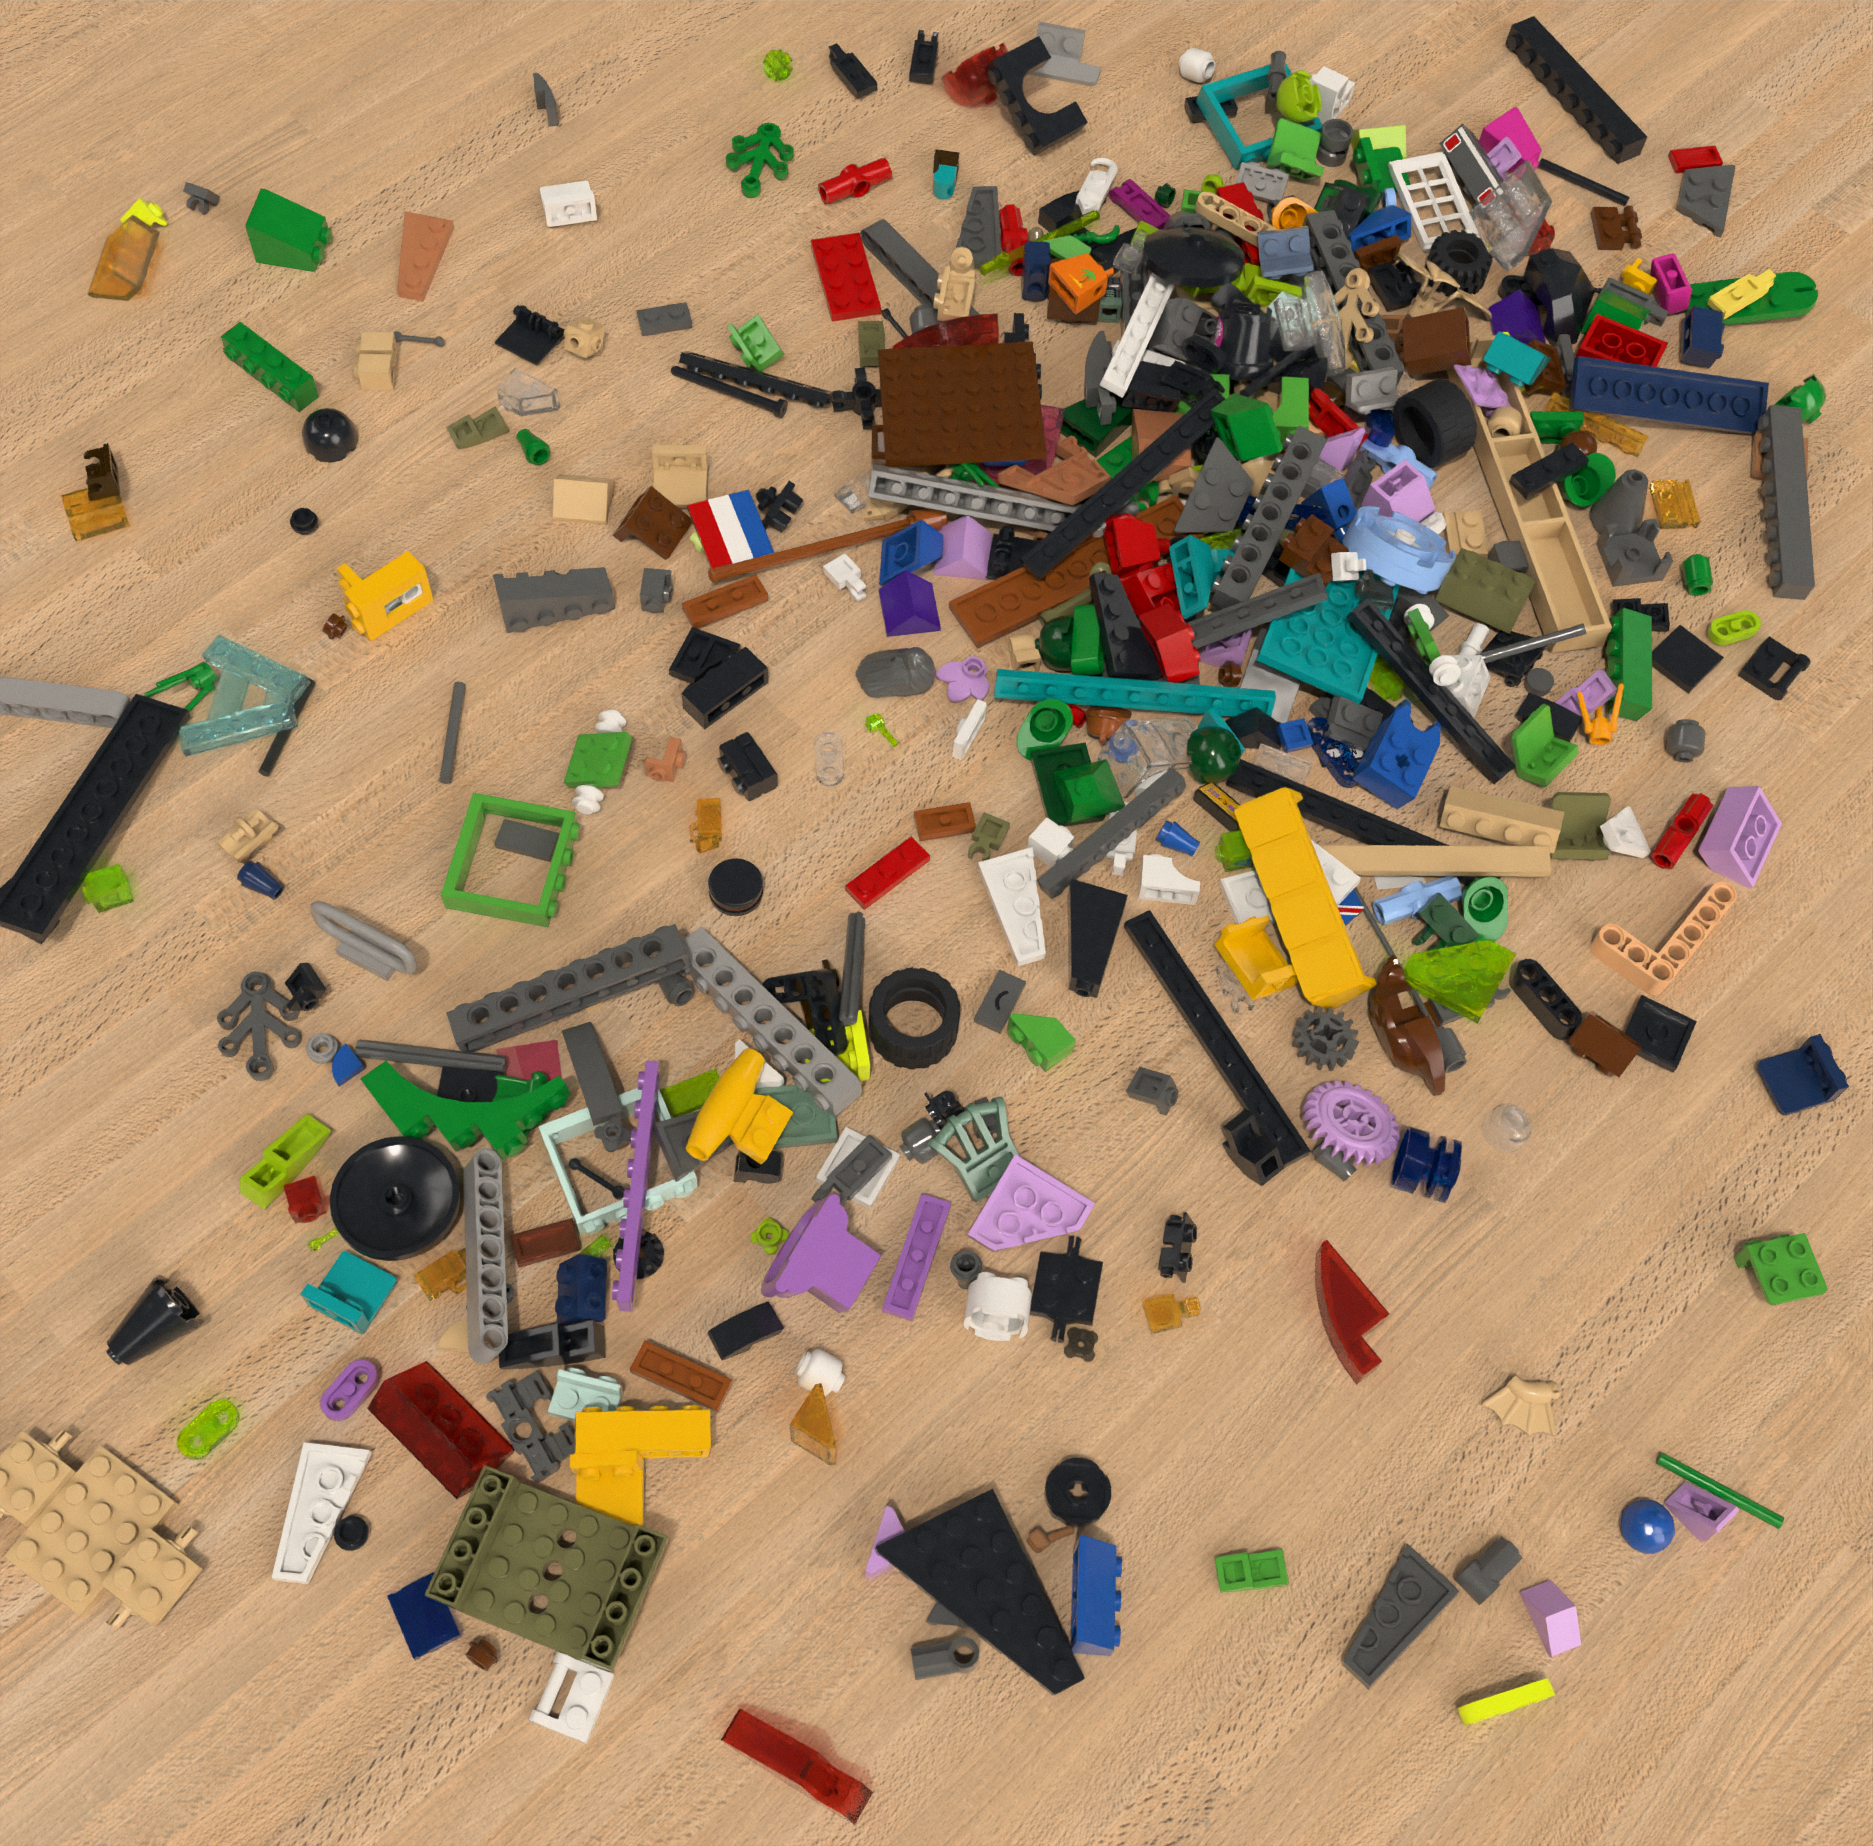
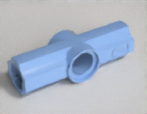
[1360,432,1438,489]
[1372,876,1462,926]

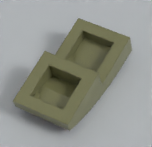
[858,321,885,366]
[446,406,510,449]

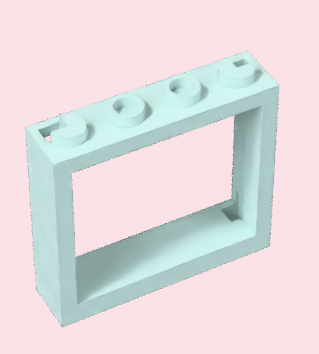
[538,1088,698,1235]

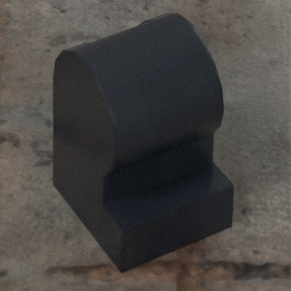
[733,1150,783,1184]

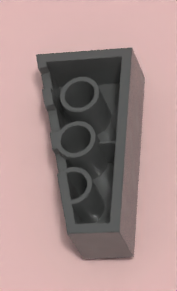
[493,567,615,633]

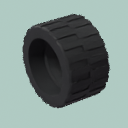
[1393,378,1477,468]
[868,967,960,1070]

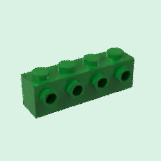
[221,322,319,412]
[1606,608,1652,722]

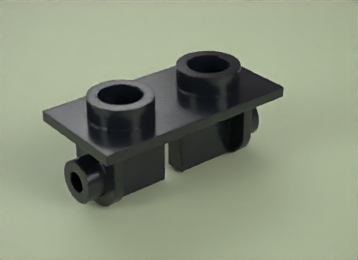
[924,1091,964,1136]
[1158,1212,1197,1283]

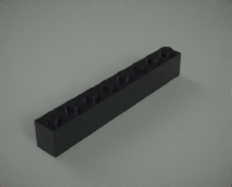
[1506,16,1647,164]

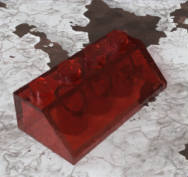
[367,1361,515,1499]

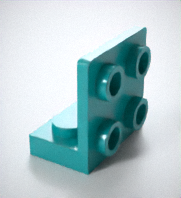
[300,1251,397,1335]

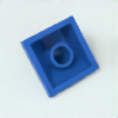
[879,520,943,586]

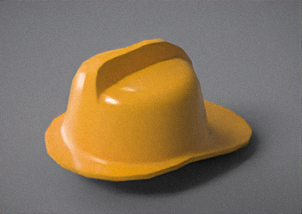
[1271,197,1317,229]

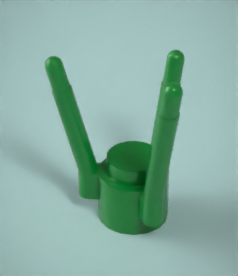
[950,463,1001,517]
[144,661,217,712]

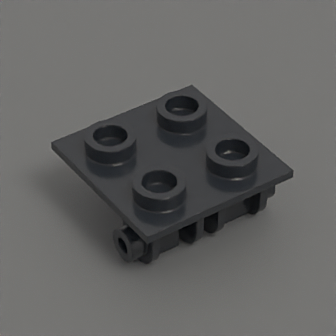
[495,305,565,365]
[985,526,1041,580]
[1482,630,1548,687]

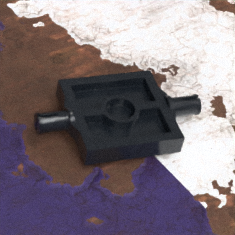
[1030,1236,1103,1343]

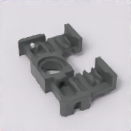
[486,1370,575,1483]

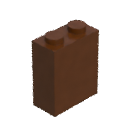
[1399,307,1471,377]

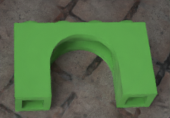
[1202,374,1309,444]

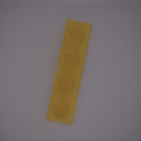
[1545,392,1648,458]

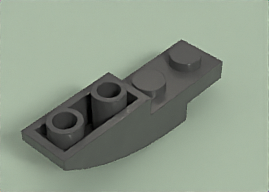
[1084,331,1116,425]

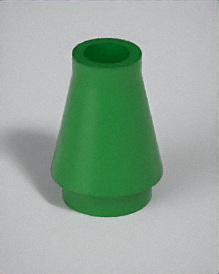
[516,429,550,465]

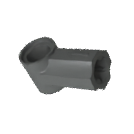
[1454,1537,1522,1605]
[911,1637,979,1680]

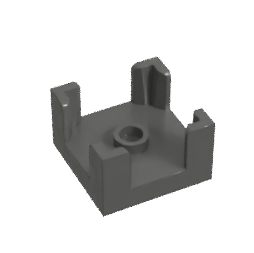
[1596,519,1673,587]

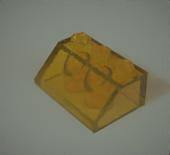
[87,215,160,301]

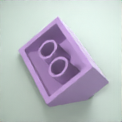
[1698,786,1782,888]

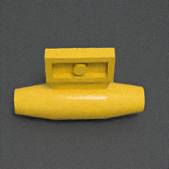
[686,1048,793,1165]

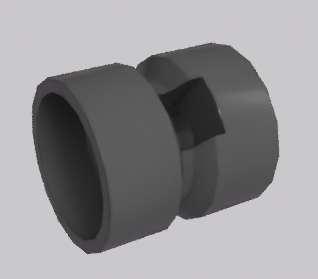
[1316,119,1353,167]

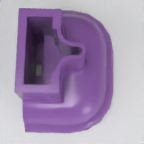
[761,1194,881,1313]

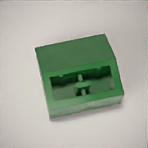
[1210,393,1283,461]

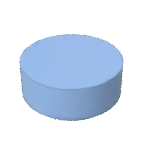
[1382,188,1396,208]

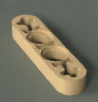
[1195,192,1279,247]

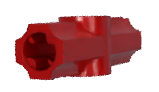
[818,158,892,204]
[999,204,1028,276]
[1650,793,1714,869]

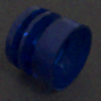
[1391,1126,1462,1203]

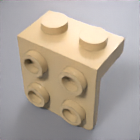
[652,444,708,508]

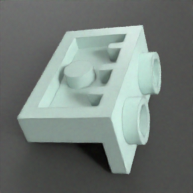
[548,1368,623,1422]

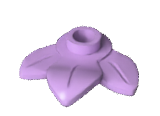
[936,656,989,702]

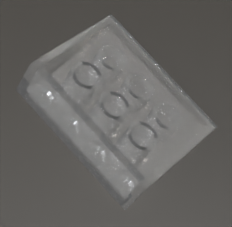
[1469,159,1552,272]

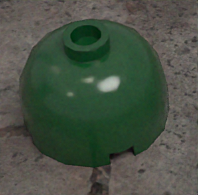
[1035,615,1074,671]
[1186,726,1241,783]

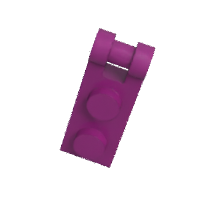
[1109,179,1171,230]

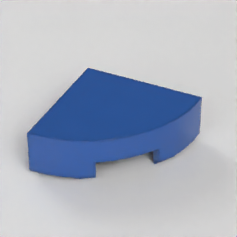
[332,1043,365,1087]

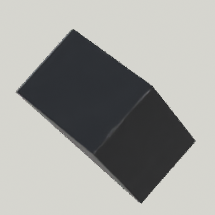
[1225,707,1281,750]

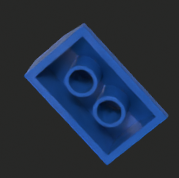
[1070,1536,1122,1656]

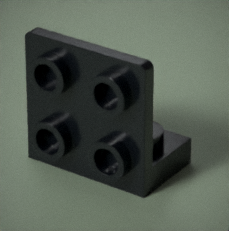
[1121,361,1181,412]

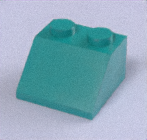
[1482,331,1551,387]

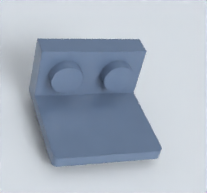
[1257,226,1314,279]

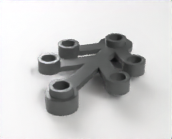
[217,972,301,1081]

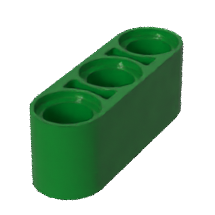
[1071,604,1105,676]

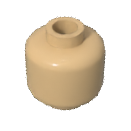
[1487,406,1523,438]

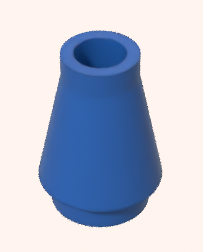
[1155,820,1200,857]

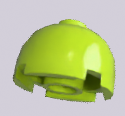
[1276,70,1322,123]

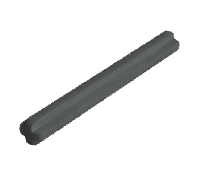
[839,911,865,1026]
[355,1039,507,1073]

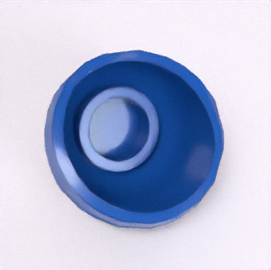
[1621,1499,1675,1554]

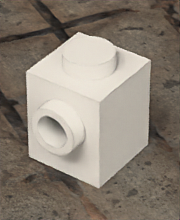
[1027,818,1074,868]

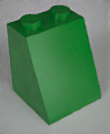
[245,188,332,272]

